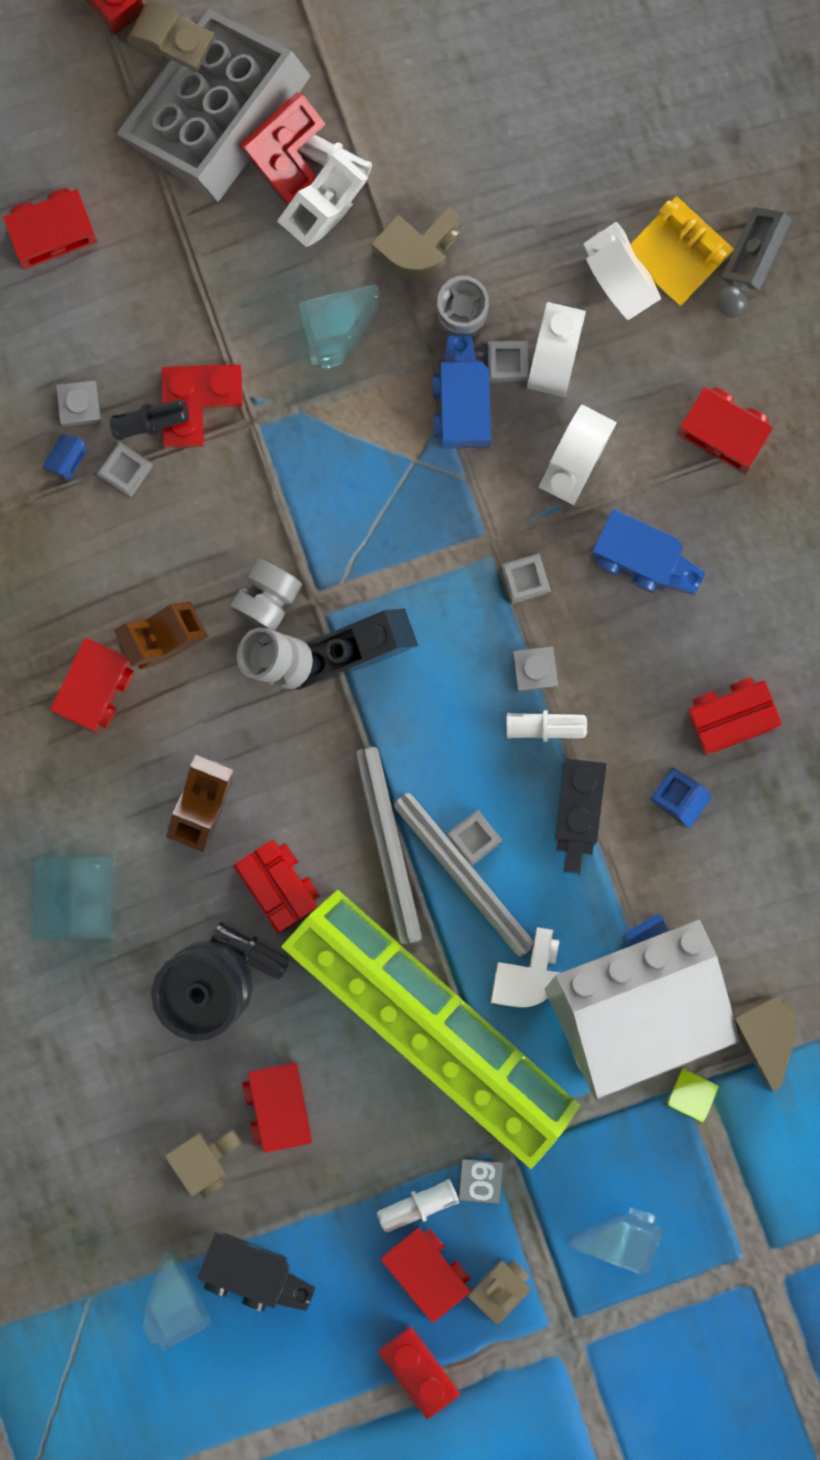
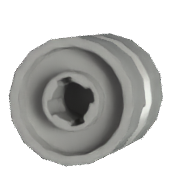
[437,276,489,337]
[230,559,302,631]
[237,627,313,689]

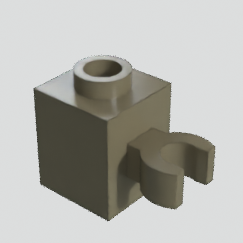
[165,1130,242,1199]
[468,1259,532,1325]

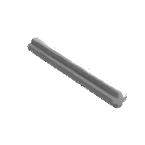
[355,747,422,945]
[394,793,534,957]

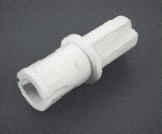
[297,135,372,177]
[507,710,587,742]
[377,1179,459,1232]

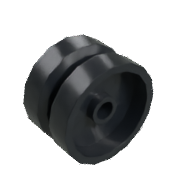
[151,941,253,1041]

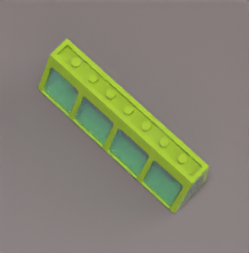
[281,890,581,1169]

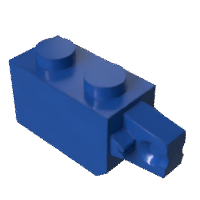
[433,334,491,449]
[591,508,705,595]

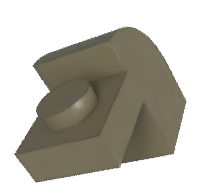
[127,1,215,72]
[372,207,461,279]

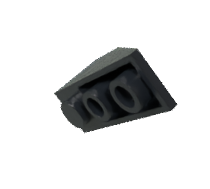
[296,608,418,690]

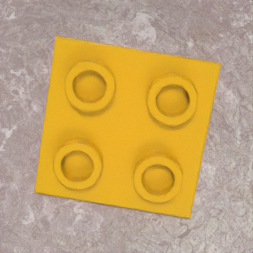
[630,196,734,307]

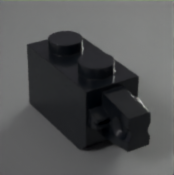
[555,758,607,875]
[197,1230,315,1312]

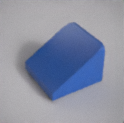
[43,434,88,482]
[650,767,712,827]
[623,914,668,947]

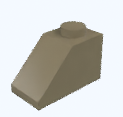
[734,996,799,1092]

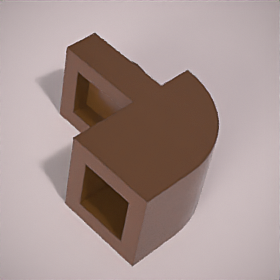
[114,601,208,670]
[166,755,233,852]

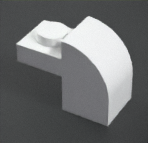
[277,152,368,247]
[584,222,661,320]
[527,302,586,397]
[539,404,617,505]
[490,927,560,1008]

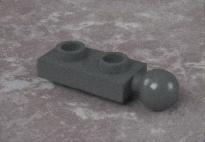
[716,207,792,318]

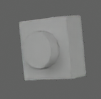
[56,381,102,427]
[513,646,558,692]

